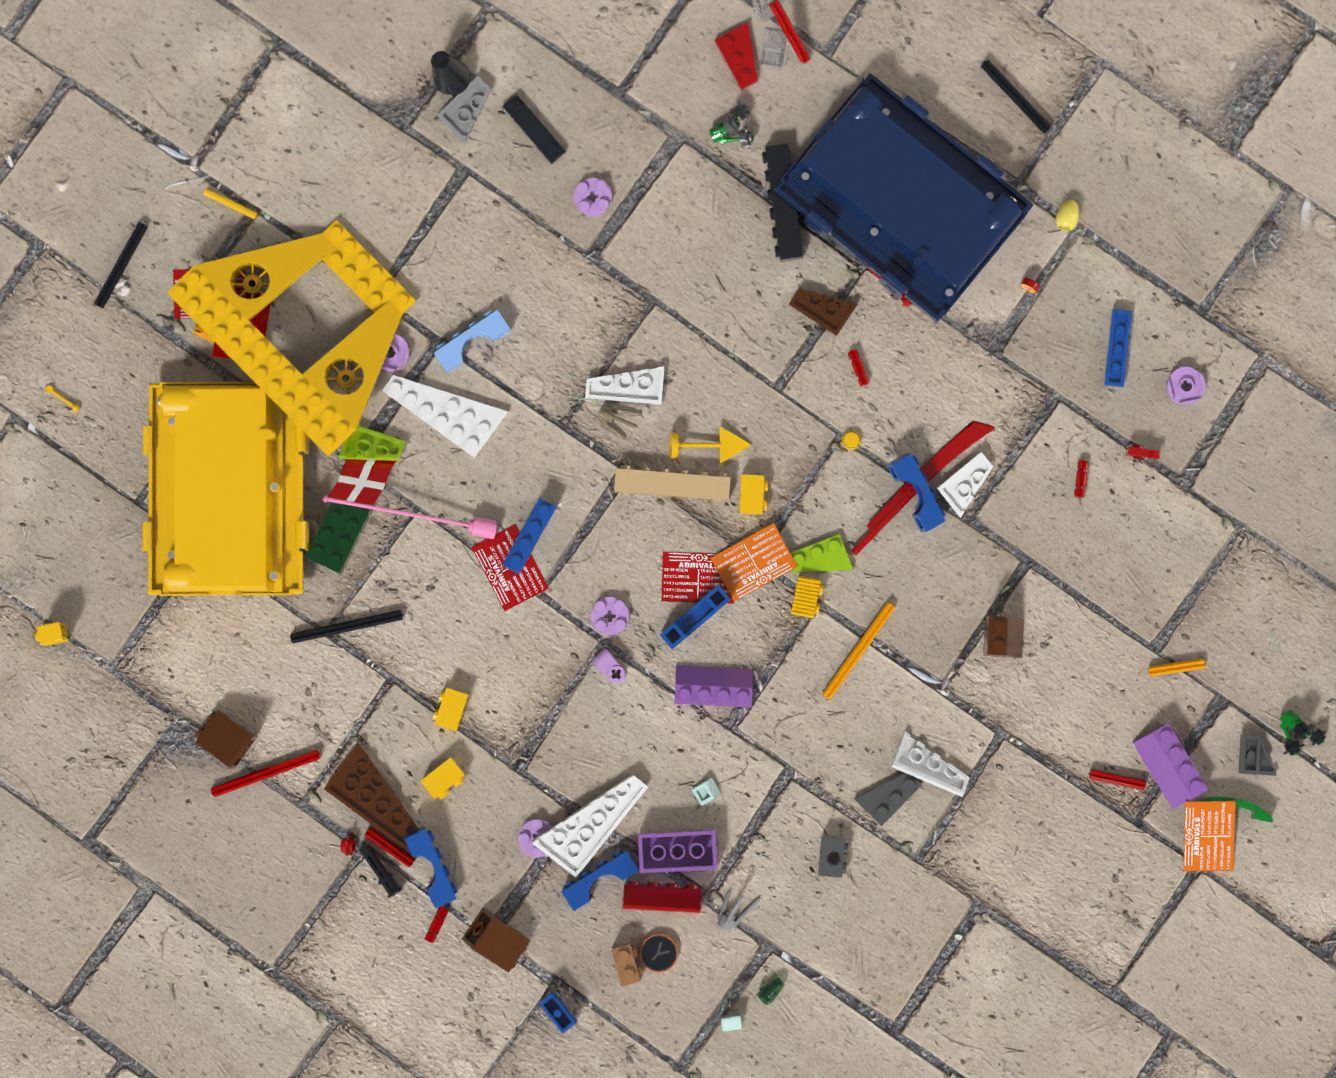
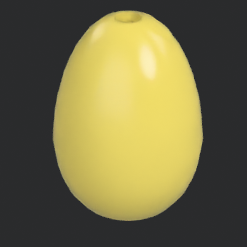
[1056,200,1079,231]

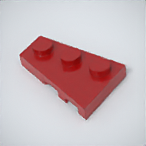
[714,22,758,91]

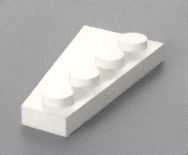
[891,731,970,797]

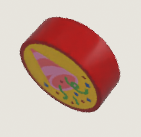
[1020,278,1040,294]

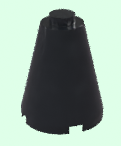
[431,51,471,96]

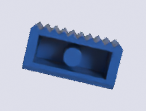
[539,991,577,1034]

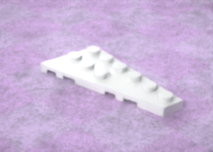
[382,375,508,458]
[531,774,648,877]

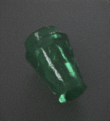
[756,977,785,1005]

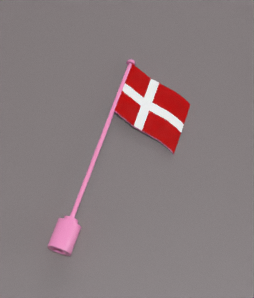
[323,459,497,539]

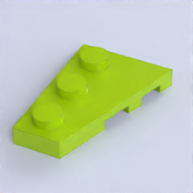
[339,426,406,461]
[791,534,853,573]

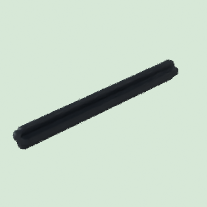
[290,610,403,643]

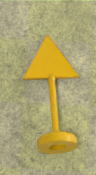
[669,426,751,464]

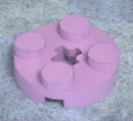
[574,178,612,217]
[381,334,410,372]
[1166,367,1206,405]
[591,597,629,636]
[518,819,553,858]

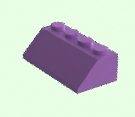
[674,666,753,707]
[1133,723,1208,809]

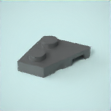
[1238,735,1276,776]

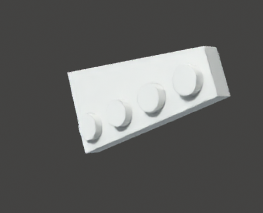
[585,366,665,405]

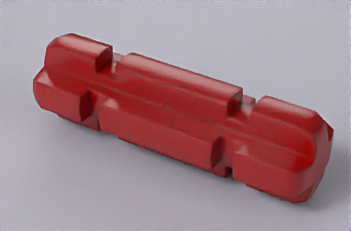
[848,349,870,386]
[1074,460,1089,498]
[425,906,449,943]

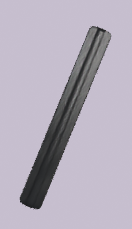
[981,59,1051,133]
[94,222,147,308]

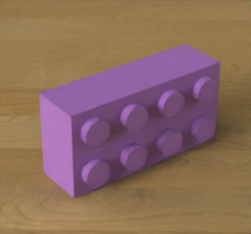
[638,830,717,873]

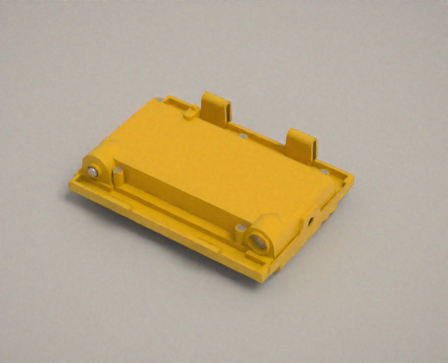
[143,382,309,596]

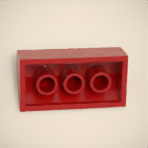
[623,881,701,913]

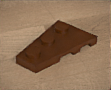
[789,288,858,336]

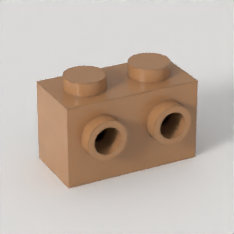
[611,943,643,987]

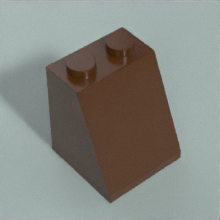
[983,616,1023,658]
[195,710,257,769]
[462,907,530,973]

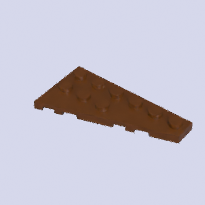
[324,742,419,858]

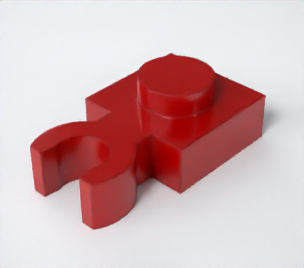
[1126,444,1161,460]

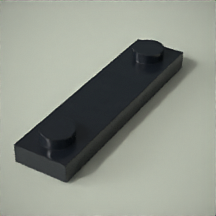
[502,94,566,165]

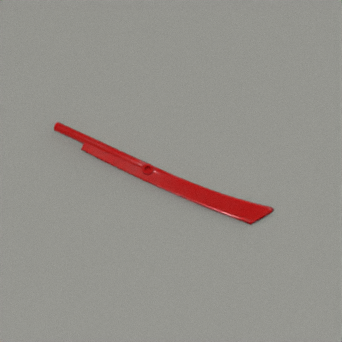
[851,421,995,556]

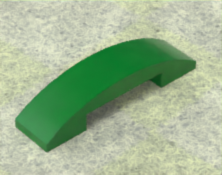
[1195,797,1273,823]

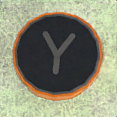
[639,934,678,973]

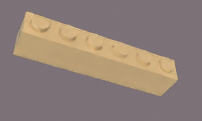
[614,465,731,502]

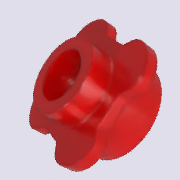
[340,836,356,856]

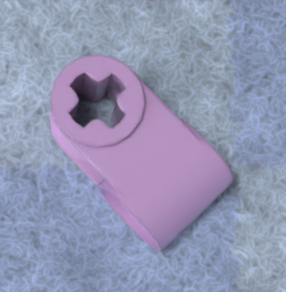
[591,648,626,683]

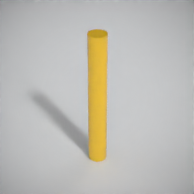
[203,188,258,220]

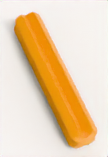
[1148,658,1205,676]

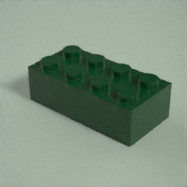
[305,502,375,575]

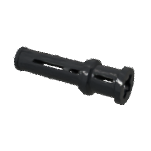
[358,843,403,899]

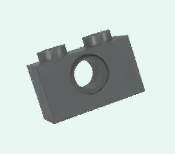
[818,837,848,878]

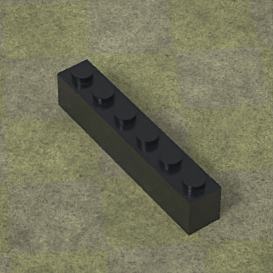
[762,144,803,262]

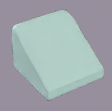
[692,778,721,806]
[721,1014,742,1031]

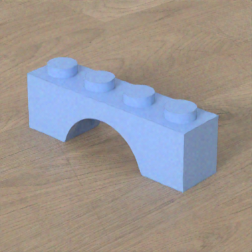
[434,310,511,373]

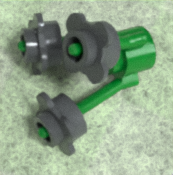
[709,102,754,149]

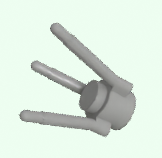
[717,891,760,932]

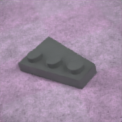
[854,773,922,826]

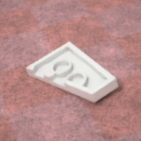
[936,452,993,518]

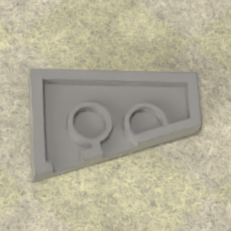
[437,76,491,143]

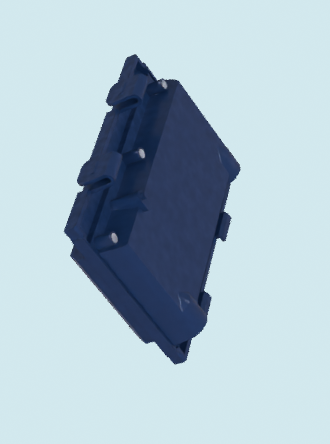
[773,73,1033,323]

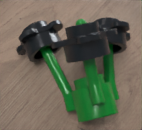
[1280,710,1326,756]

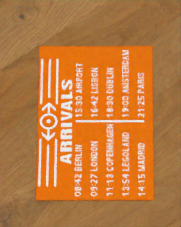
[711,523,798,602]
[1183,801,1236,871]

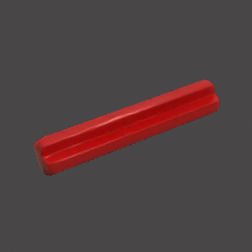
[1089,769,1146,790]
[365,828,415,867]

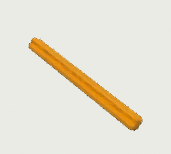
[822,602,895,700]

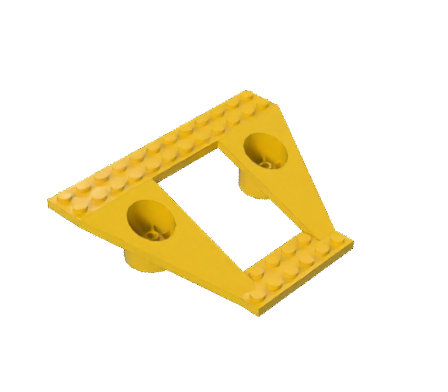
[166,220,417,457]

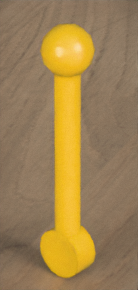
[46,385,80,412]

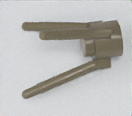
[597,405,641,439]

